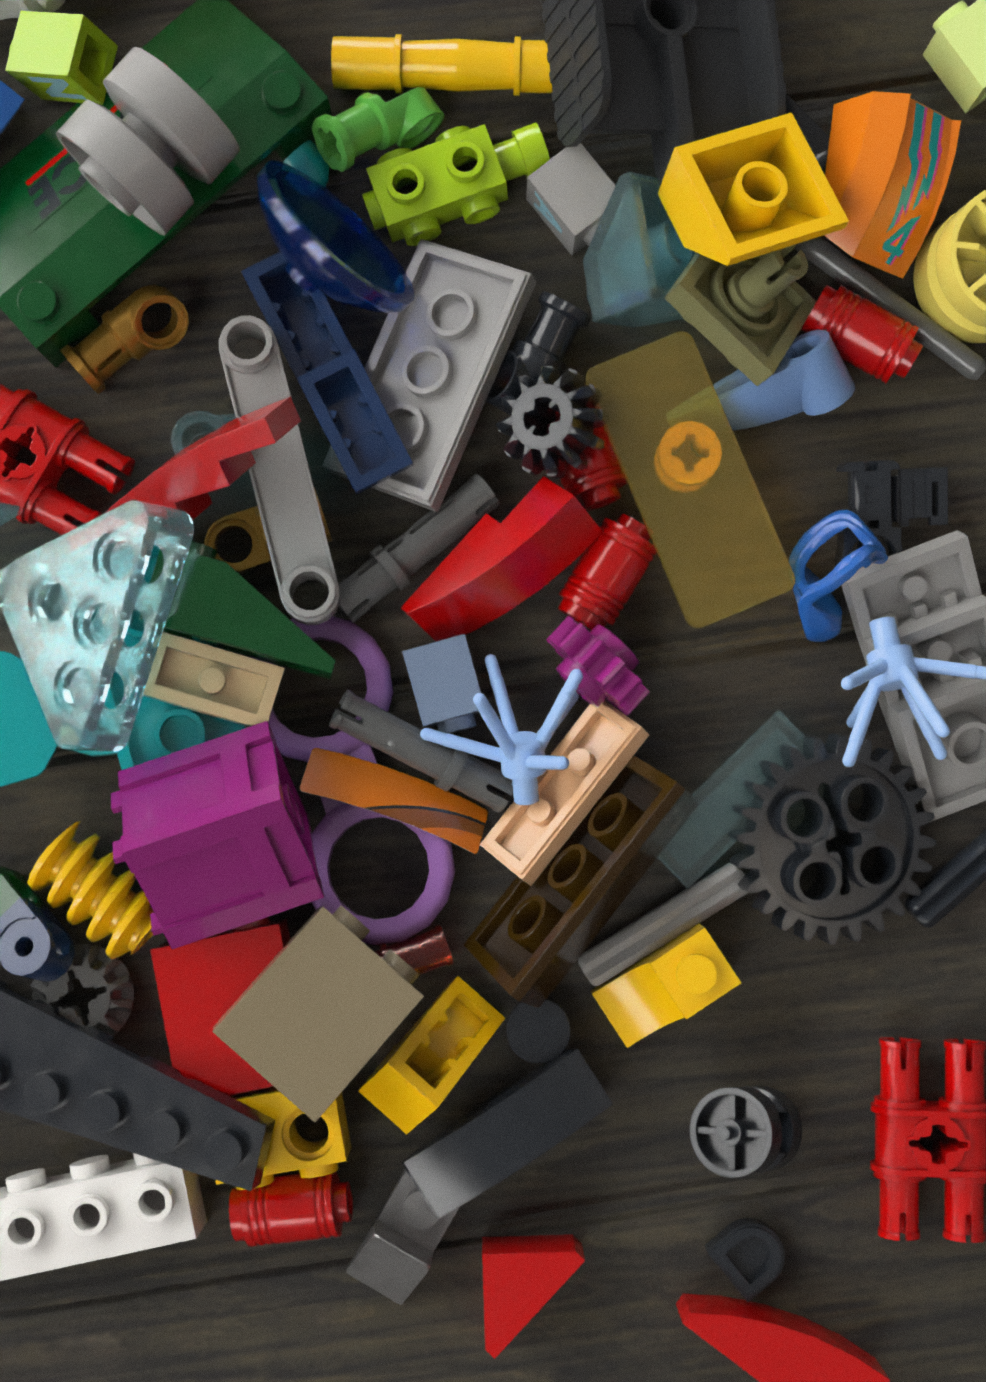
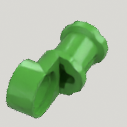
[312,87,444,172]

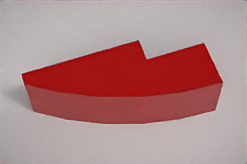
[401,476,603,642]
[676,1293,890,1382]

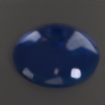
[257,161,415,313]

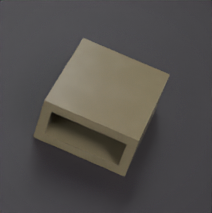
[212,905,424,1122]

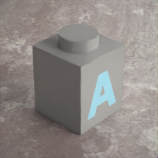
[526,143,625,256]

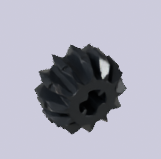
[495,366,610,479]

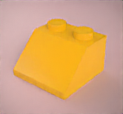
[658,112,849,266]

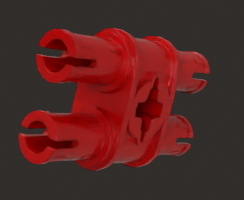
[0,383,135,545]
[870,1037,986,1243]

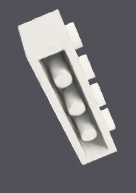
[0,1153,207,1281]

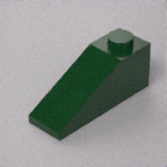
[139,540,335,680]

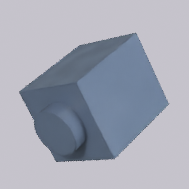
[402,634,481,734]

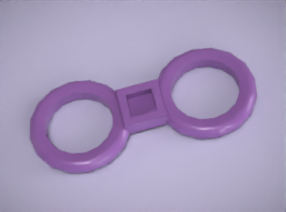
[250,616,455,945]

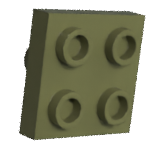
[664,244,817,386]

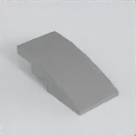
[841,530,986,822]

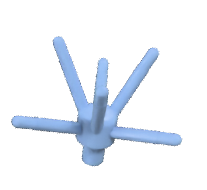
[841,617,986,767]
[420,654,583,805]

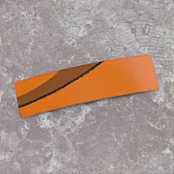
[300,748,488,854]

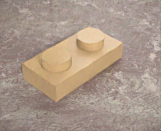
[139,630,284,727]

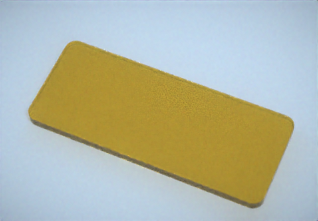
[585,331,795,629]

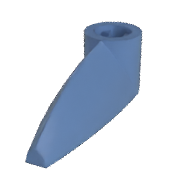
[665,330,855,432]

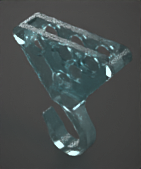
[0,500,194,751]

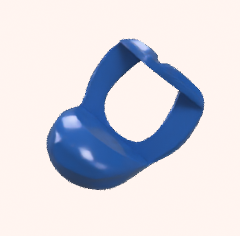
[787,510,888,642]

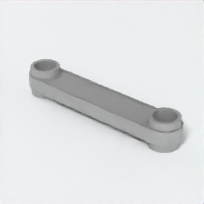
[219,315,340,626]

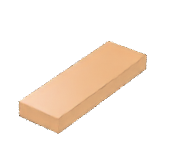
[480,701,649,886]

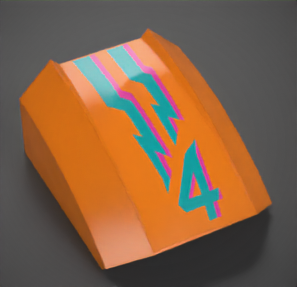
[824,91,961,279]

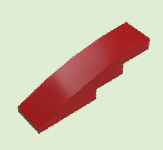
[75,396,301,558]

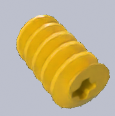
[27,821,154,959]

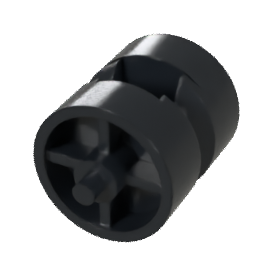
[690,1086,803,1178]

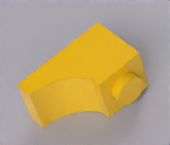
[591,923,741,1048]
[358,976,505,1135]

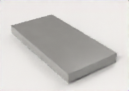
[322,239,536,512]

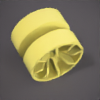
[913,190,986,344]

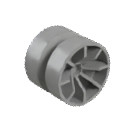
[56,47,240,236]

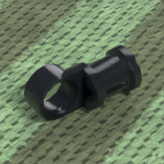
[486,291,591,415]

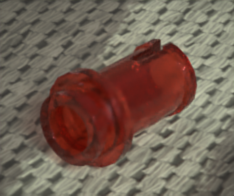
[374,925,454,975]

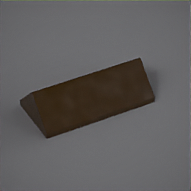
[463,755,697,1008]

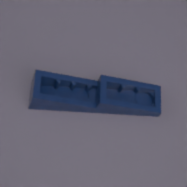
[241,242,413,495]

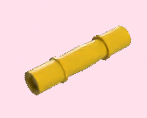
[331,34,553,96]

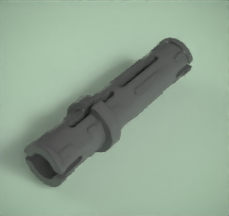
[328,474,501,623]
[329,689,513,813]

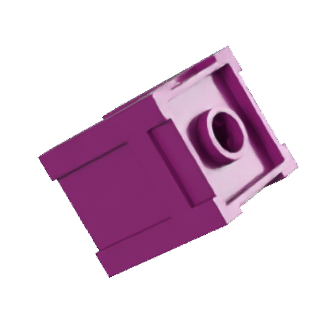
[111,721,324,949]

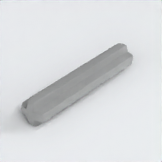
[578,863,748,986]

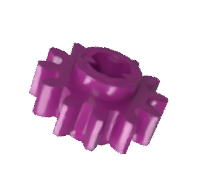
[546,616,650,716]

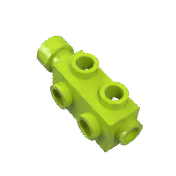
[362,122,550,246]

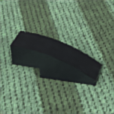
[401,1049,613,1218]

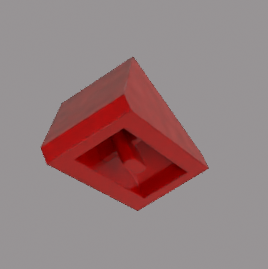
[482,1234,585,1359]

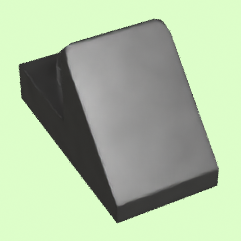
[346,1169,459,1305]

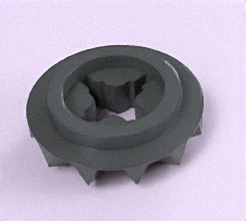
[30,944,134,1037]

